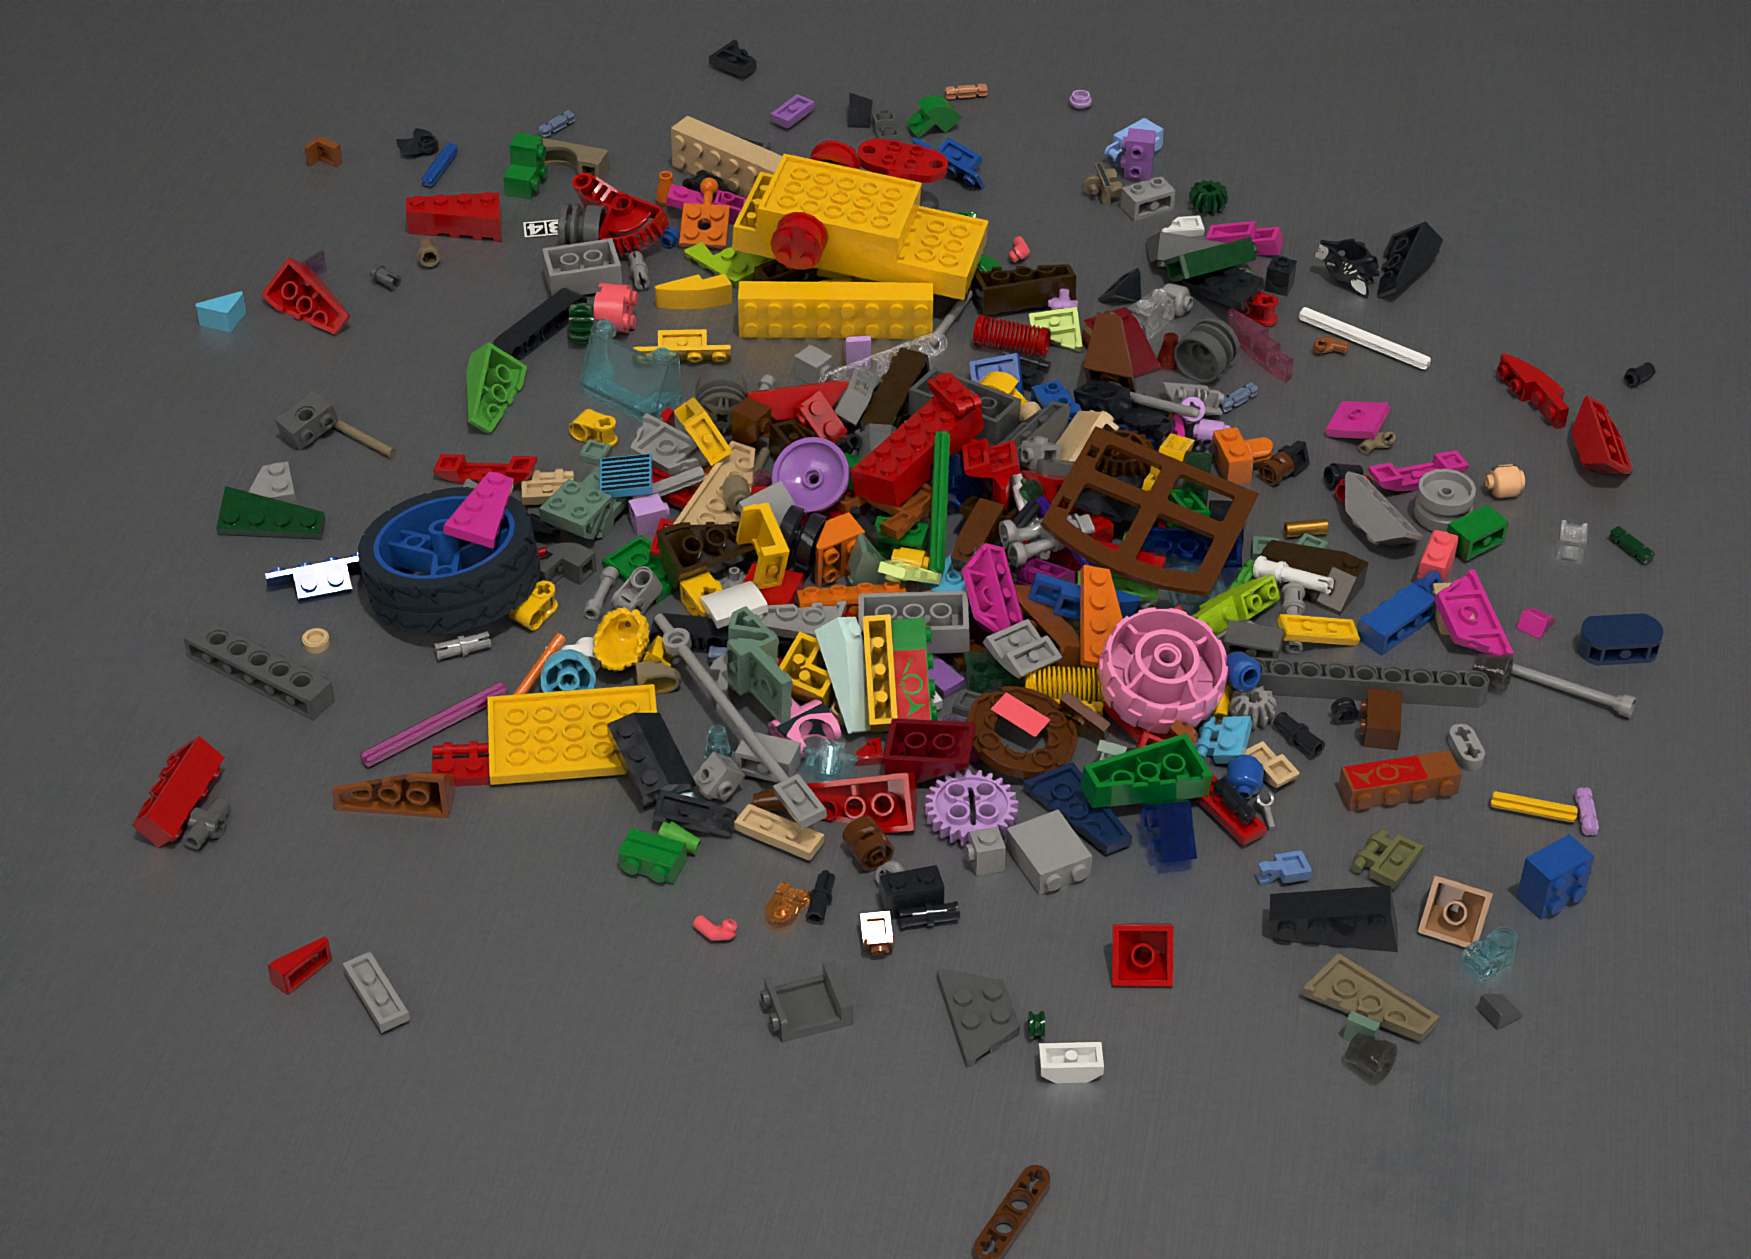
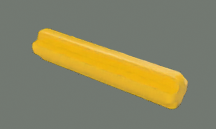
[1491,791,1578,823]

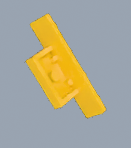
[633,329,732,364]

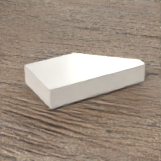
[1162,215,1205,237]

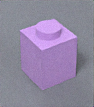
[628,493,670,536]

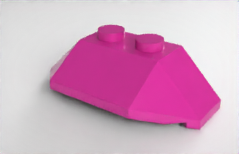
[961,543,1023,634]

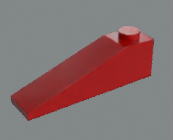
[807,772,918,833]

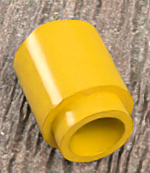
[891,547,929,570]

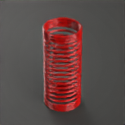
[973,314,1051,358]

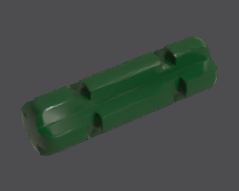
[1609,526,1655,565]

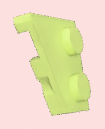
[1029,307,1083,352]
[878,560,942,584]

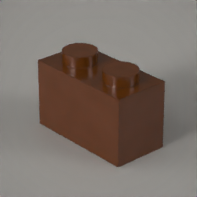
[1359,688,1402,750]

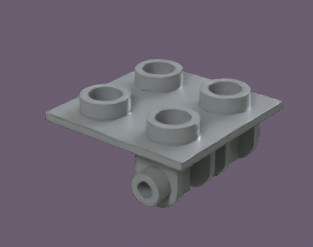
[1162,382,1224,416]

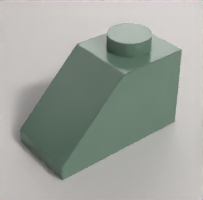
[848,533,890,586]

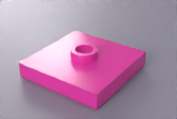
[1325,401,1390,439]

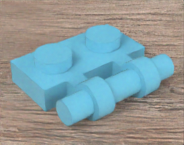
[1196,715,1253,764]

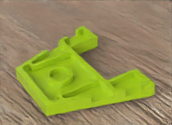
[684,242,774,288]

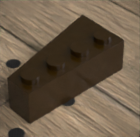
[971,264,1076,315]
[859,347,930,431]

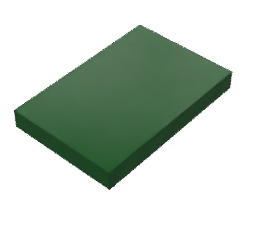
[602,535,680,604]

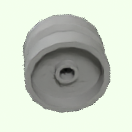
[1414,469,1476,532]

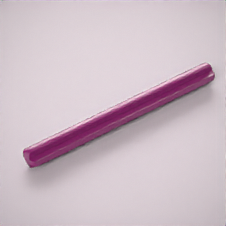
[360,682,508,767]

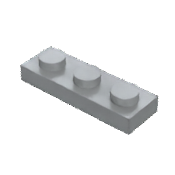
[342,952,410,1033]

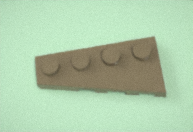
[1302,953,1440,1042]

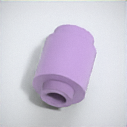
[1193,419,1231,441]

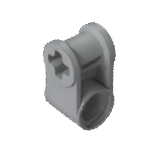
[611,566,662,615]

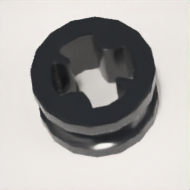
[1331,697,1359,725]

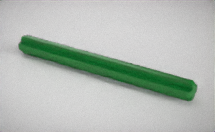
[929,430,950,574]

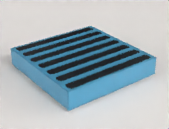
[600,453,653,498]

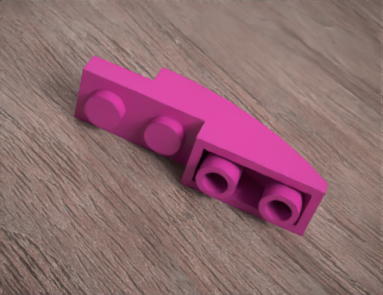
[666,184,747,224]

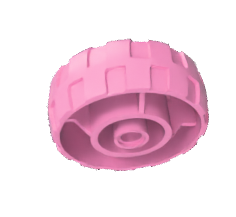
[1098,607,1228,734]

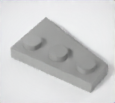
[758,601,847,639]

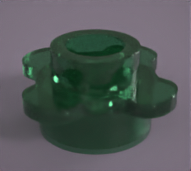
[1019,478,1046,501]

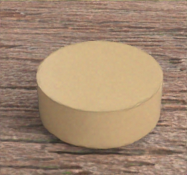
[302,628,330,654]

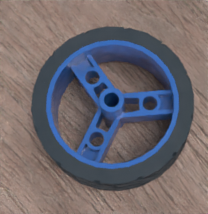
[358,487,541,635]

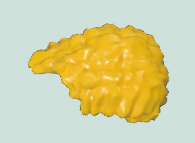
[592,607,650,672]

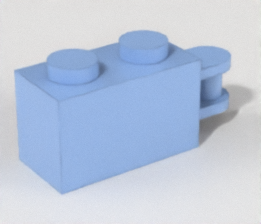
[1104,118,1164,164]

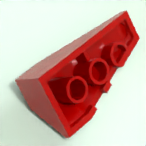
[261,257,351,335]

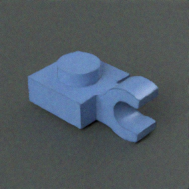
[1256,850,1312,885]

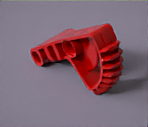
[572,172,669,257]

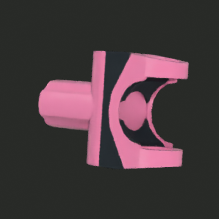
[768,698,841,759]

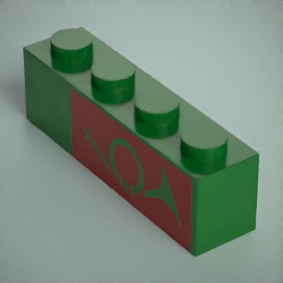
[891,617,937,720]

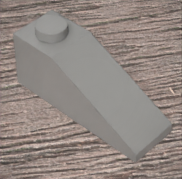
[834,368,876,425]

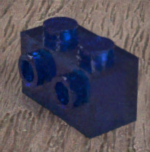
[930,453,984,507]

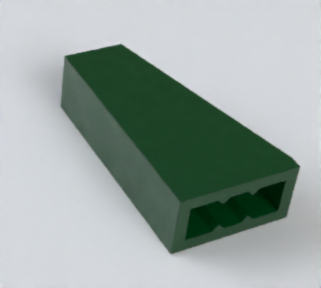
[1165,237,1257,283]

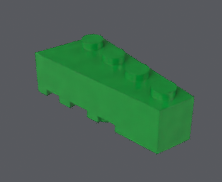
[1080,733,1213,808]

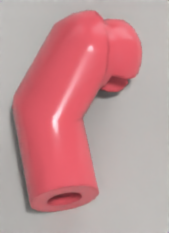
[1008,236,1030,263]
[693,915,738,941]

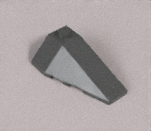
[1146,232,1225,269]

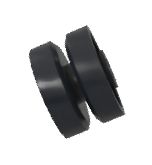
[779,505,829,571]

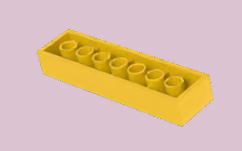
[738,281,933,339]

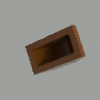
[732,397,772,445]

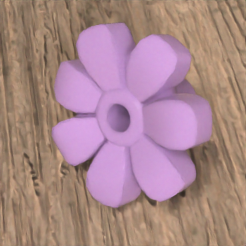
[1048,289,1078,310]

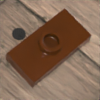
[1060,692,1110,740]

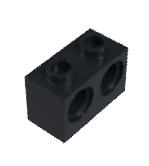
[1073,378,1133,422]

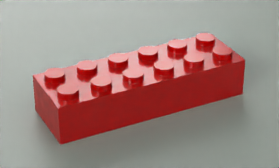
[850,396,984,508]

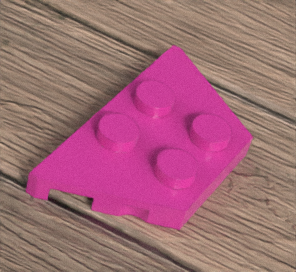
[1433,569,1514,660]

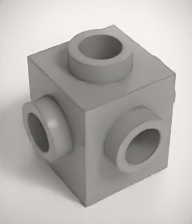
[1020,436,1061,471]
[693,752,745,801]

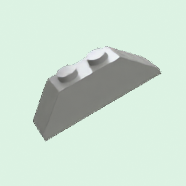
[1345,471,1423,546]

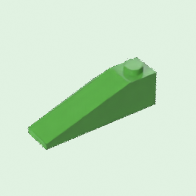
[466,342,527,434]

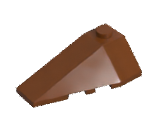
[332,772,456,819]

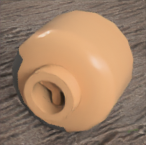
[1484,464,1525,498]

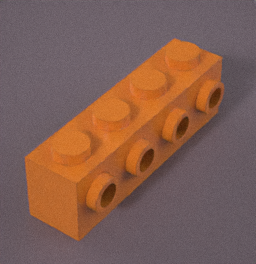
[797,581,907,619]

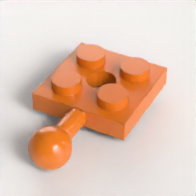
[679,177,730,250]

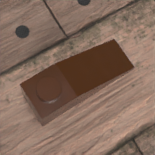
[950,498,1005,572]

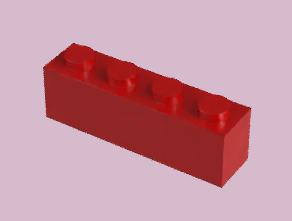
[132,736,225,847]

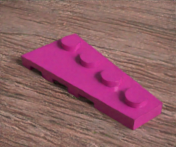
[443,471,514,548]

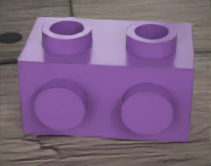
[1120,128,1156,181]

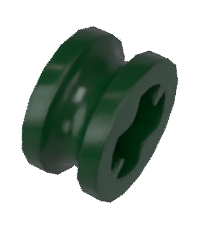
[1028,1011,1045,1039]

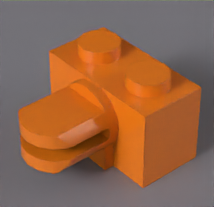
[1212,427,1273,484]

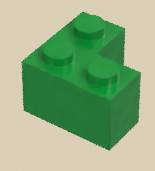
[503,133,548,200]

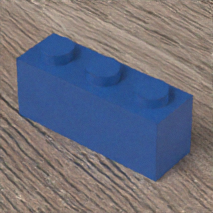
[1358,583,1436,656]

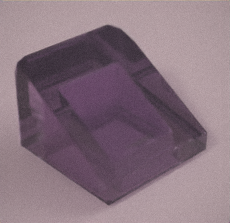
[303,250,327,275]

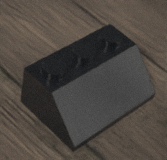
[607,713,696,809]

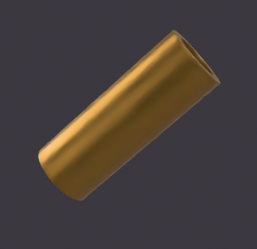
[1284,518,1328,538]

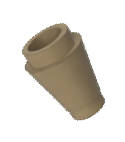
[417,238,441,267]

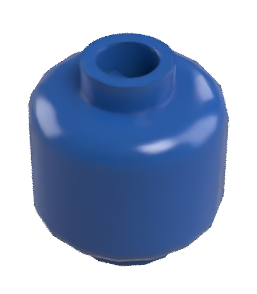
[1226,652,1262,692]
[1226,755,1264,799]

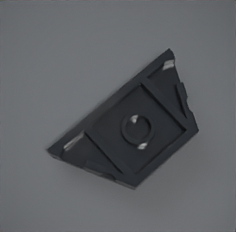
[1183,267,1264,311]

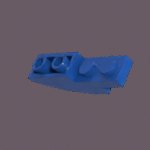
[1028,573,1140,620]

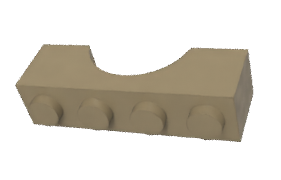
[543,138,610,180]

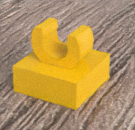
[642,635,674,667]

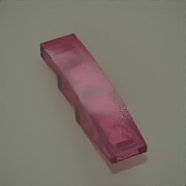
[1227,308,1294,383]

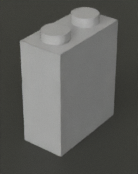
[1006,810,1092,895]

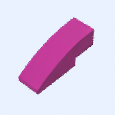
[1206,221,1284,256]

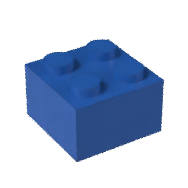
[1516,834,1595,920]

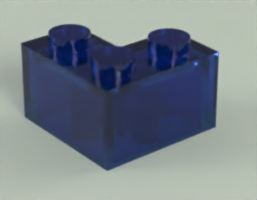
[1140,799,1197,863]

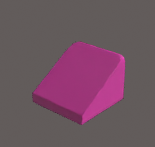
[1517,607,1556,638]

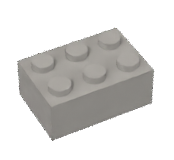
[542,238,622,296]

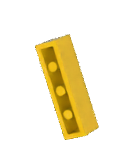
[863,614,898,733]

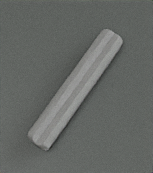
[631,466,706,499]

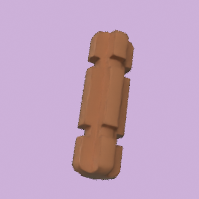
[945,84,988,100]

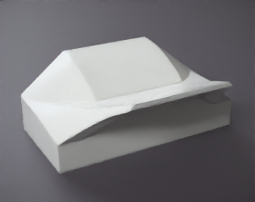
[1039,1042,1104,1083]

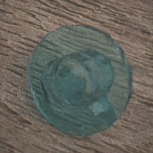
[802,738,859,776]

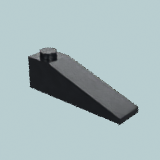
[1378,221,1443,298]
[1074,475,1159,532]

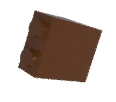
[1083,311,1137,393]

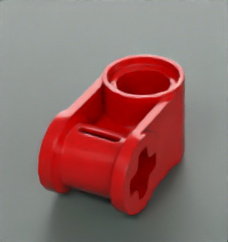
[1232,291,1278,326]

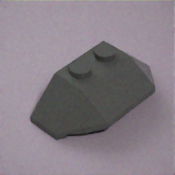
[999,401,1070,473]

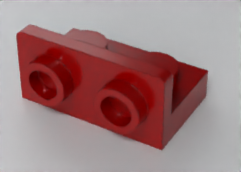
[794,390,848,443]

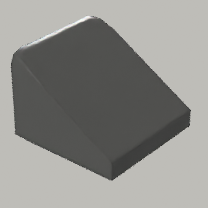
[1478,994,1522,1029]

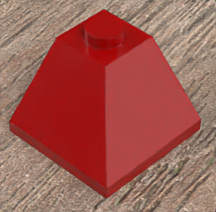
[1112,922,1174,986]

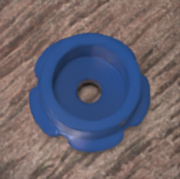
[659,226,680,248]

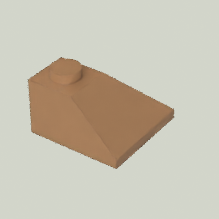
[1418,875,1493,951]

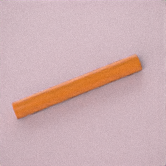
[513,633,566,695]

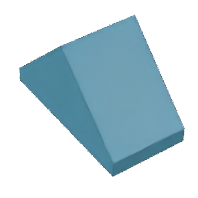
[195,291,246,333]

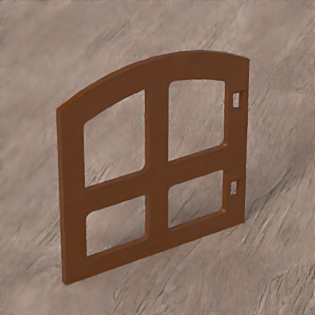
[1040,426,1259,596]

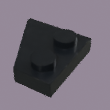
[709,40,757,78]

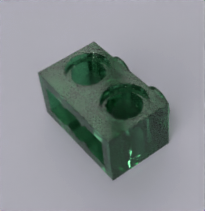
[963,650,1024,694]

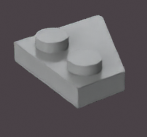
[249,462,296,503]

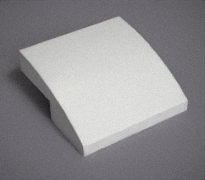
[700,581,769,629]

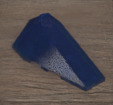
[1140,528,1242,569]

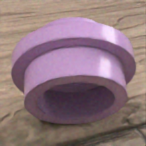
[1070,90,1092,109]

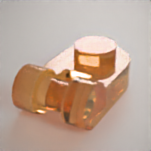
[765,882,810,928]

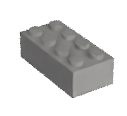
[859,591,970,653]

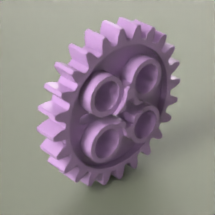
[925,769,1018,846]

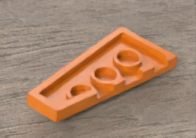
[1080,565,1123,668]

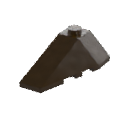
[1258,540,1369,616]

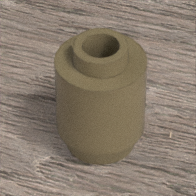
[722,475,751,512]

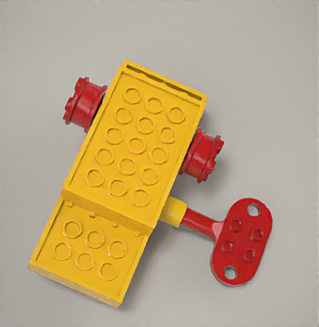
[732,138,989,300]

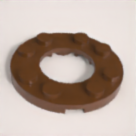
[966,686,1078,780]

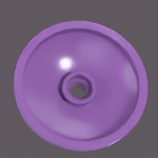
[772,437,850,513]

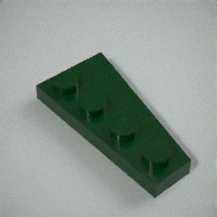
[216,486,325,539]

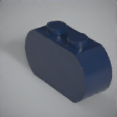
[1577,613,1663,666]

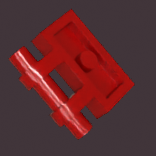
[431,741,490,787]

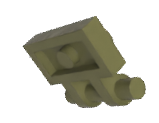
[1351,829,1424,890]

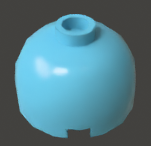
[541,649,596,692]

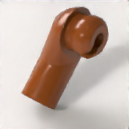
[1313,336,1349,354]

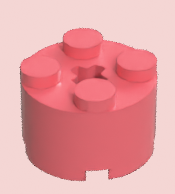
[594,283,638,333]

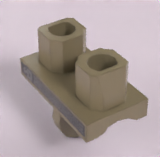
[1082,163,1122,206]

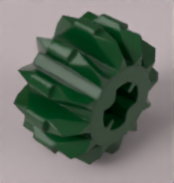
[1189,180,1228,215]
[569,303,594,344]

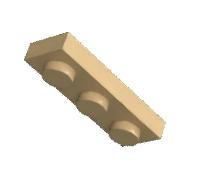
[734,804,824,861]

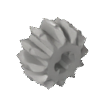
[1229,686,1277,730]

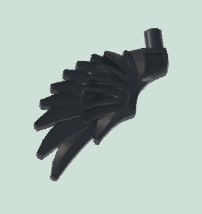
[1121,394,1176,439]

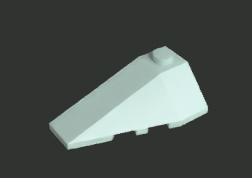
[814,617,870,734]

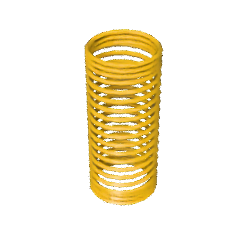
[1025,665,1105,703]

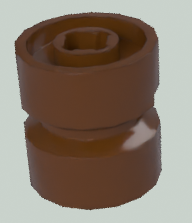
[842,816,894,871]

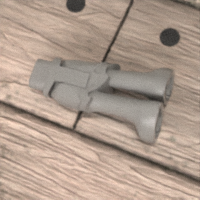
[999,513,1095,567]

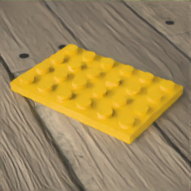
[487,684,657,785]

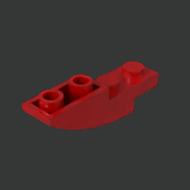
[1497,353,1569,429]

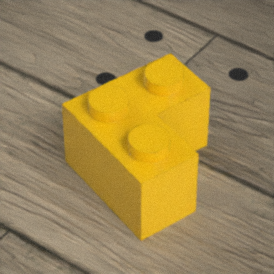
[779,631,835,708]

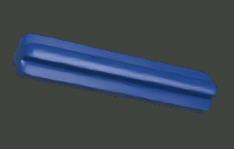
[421,142,458,188]

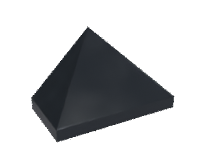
[848,93,873,128]
[1098,268,1141,303]

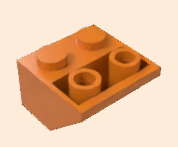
[815,512,865,587]

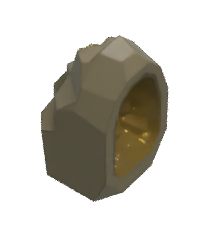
[635,660,681,695]

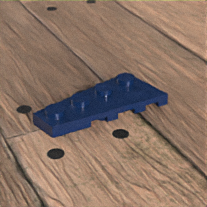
[1023,762,1132,854]

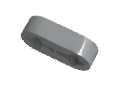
[1448,724,1485,771]

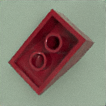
[1082,307,1161,378]
[883,718,976,783]

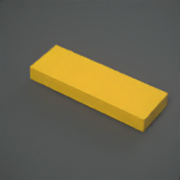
[1277,614,1360,646]

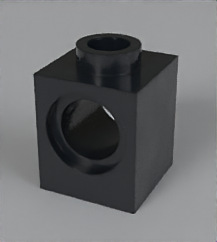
[1264,255,1297,297]

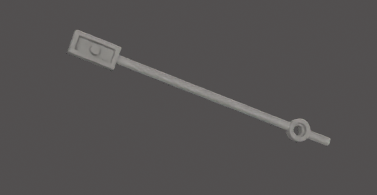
[654,614,827,829]

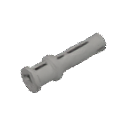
[1281,582,1306,655]

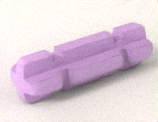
[1575,787,1599,836]

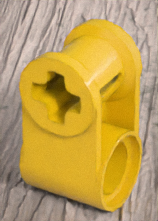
[569,409,618,448]
[509,581,558,631]

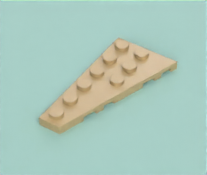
[673,441,755,525]

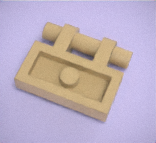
[522,469,574,505]

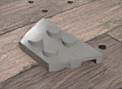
[630,413,709,475]

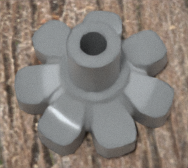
[718,567,746,590]

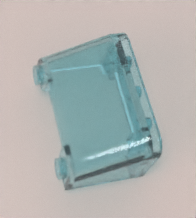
[579,318,682,423]

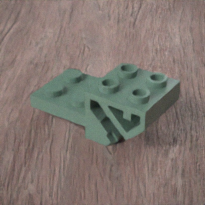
[539,465,632,540]
[727,606,793,724]

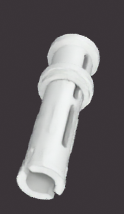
[1253,556,1334,595]

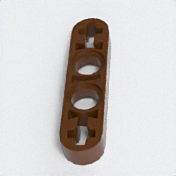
[973,1165,1050,1259]

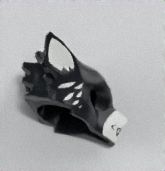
[1315,239,1380,298]

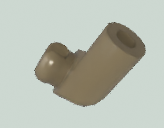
[1359,431,1396,455]

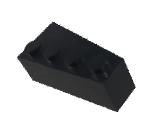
[1269,886,1398,952]

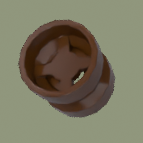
[1258,451,1294,486]

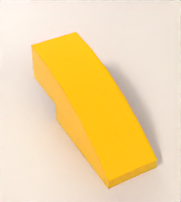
[654,274,733,310]

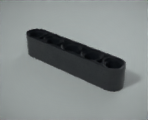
[493,288,587,361]

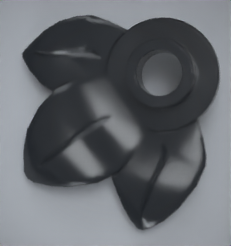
[396,128,439,155]

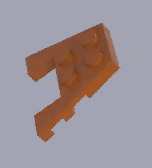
[832,483,932,540]

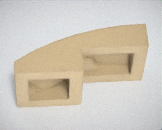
[1245,741,1300,788]

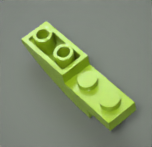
[1192,574,1281,635]

